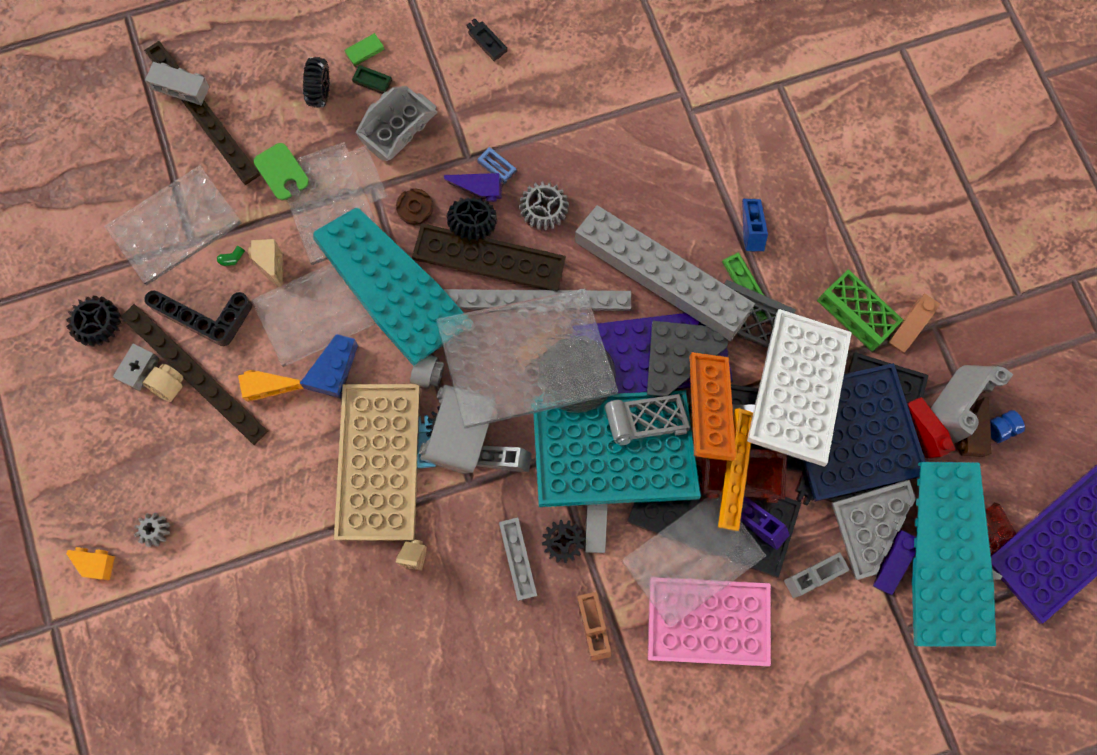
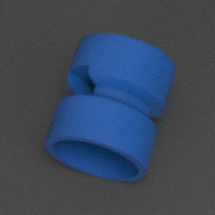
[990,410,1025,443]

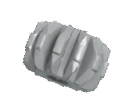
[134,513,170,547]

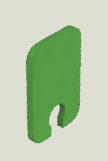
[254,143,309,200]

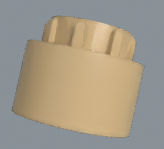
[142,364,183,402]

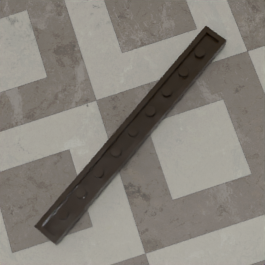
[144,41,260,185]
[120,304,268,445]

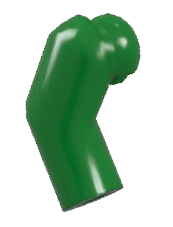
[217,246,245,266]

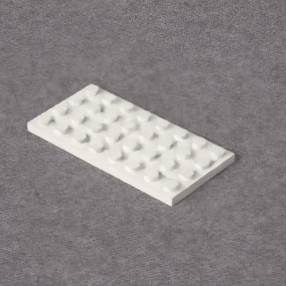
[747,309,852,467]

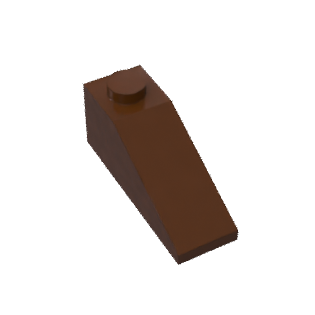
[958,397,992,457]

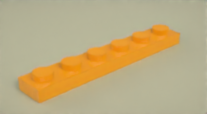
[718,408,754,531]

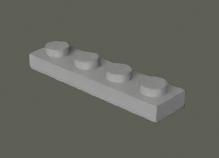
[499,517,537,601]

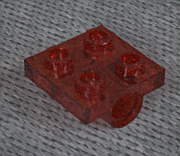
[985,502,1016,555]

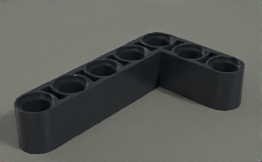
[144,290,252,346]

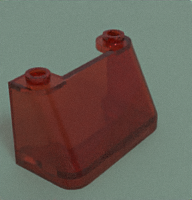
[702,449,787,503]

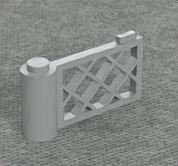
[605,394,690,445]

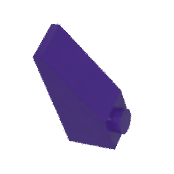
[444,173,502,202]
[741,496,790,550]
[873,531,917,595]

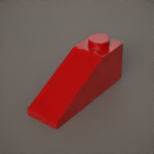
[907,397,956,458]

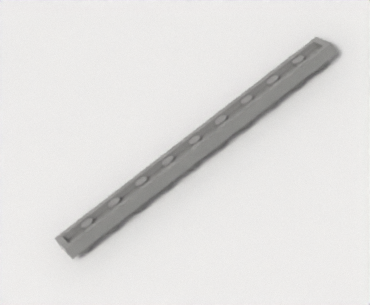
[444,289,631,311]

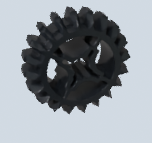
[302,57,330,108]
[447,196,497,241]
[66,295,122,347]

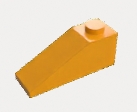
[238,370,303,402]

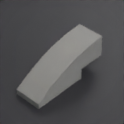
[784,552,850,598]

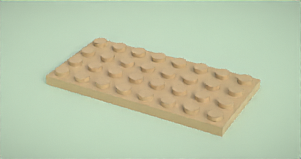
[334,384,421,541]

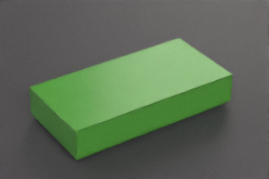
[344,33,385,67]

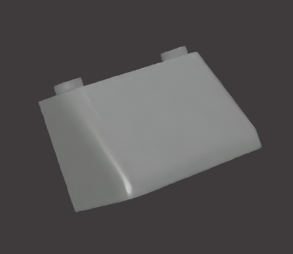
[930,365,1013,444]
[419,385,495,474]

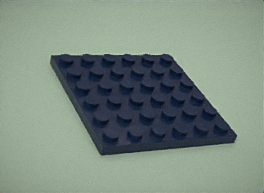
[803,363,926,502]

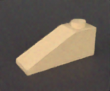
[396,539,427,571]

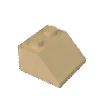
[248,239,283,288]

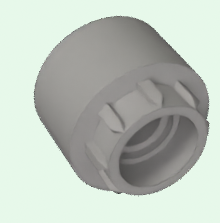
[410,355,444,388]

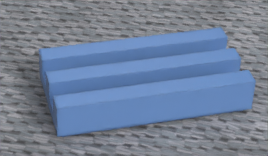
[477,147,517,184]

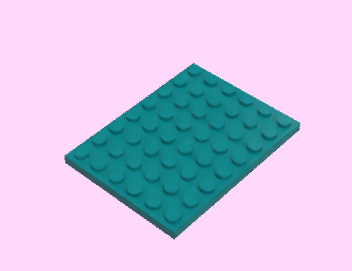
[533,390,700,507]

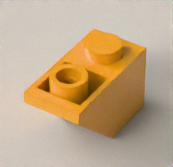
[66,547,115,581]

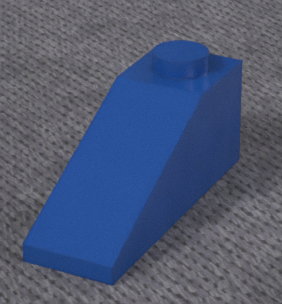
[742,199,768,252]

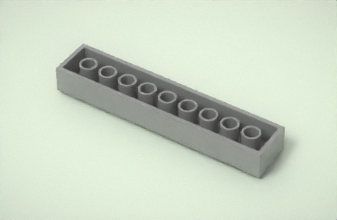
[575,205,755,341]

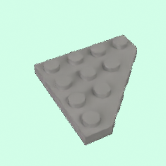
[832,480,916,580]

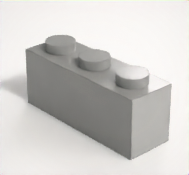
[145,62,209,105]

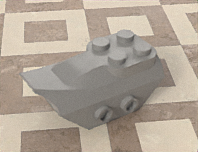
[356,86,438,161]

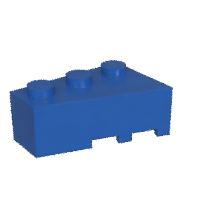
[300,334,358,399]

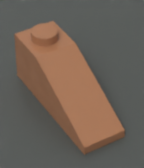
[888,293,940,354]

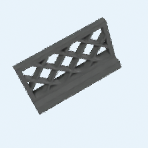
[723,279,796,348]

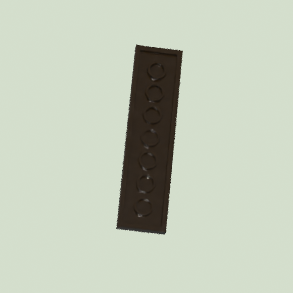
[412,223,566,292]

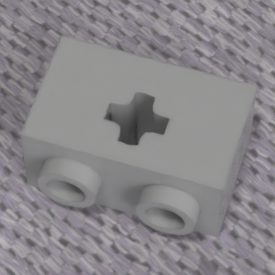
[113,344,159,392]

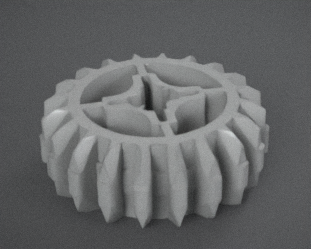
[519,181,569,231]

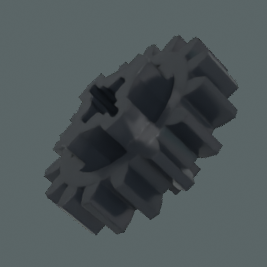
[542,520,585,564]

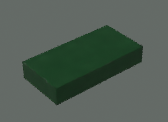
[352,65,392,94]

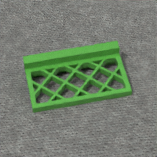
[817,269,903,352]

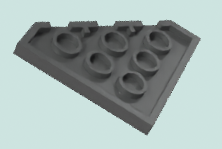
[646,321,728,397]

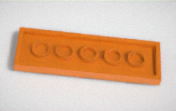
[689,352,736,461]

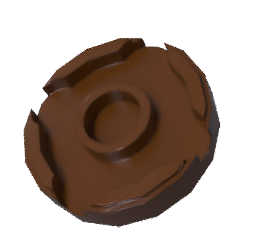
[396,188,433,225]

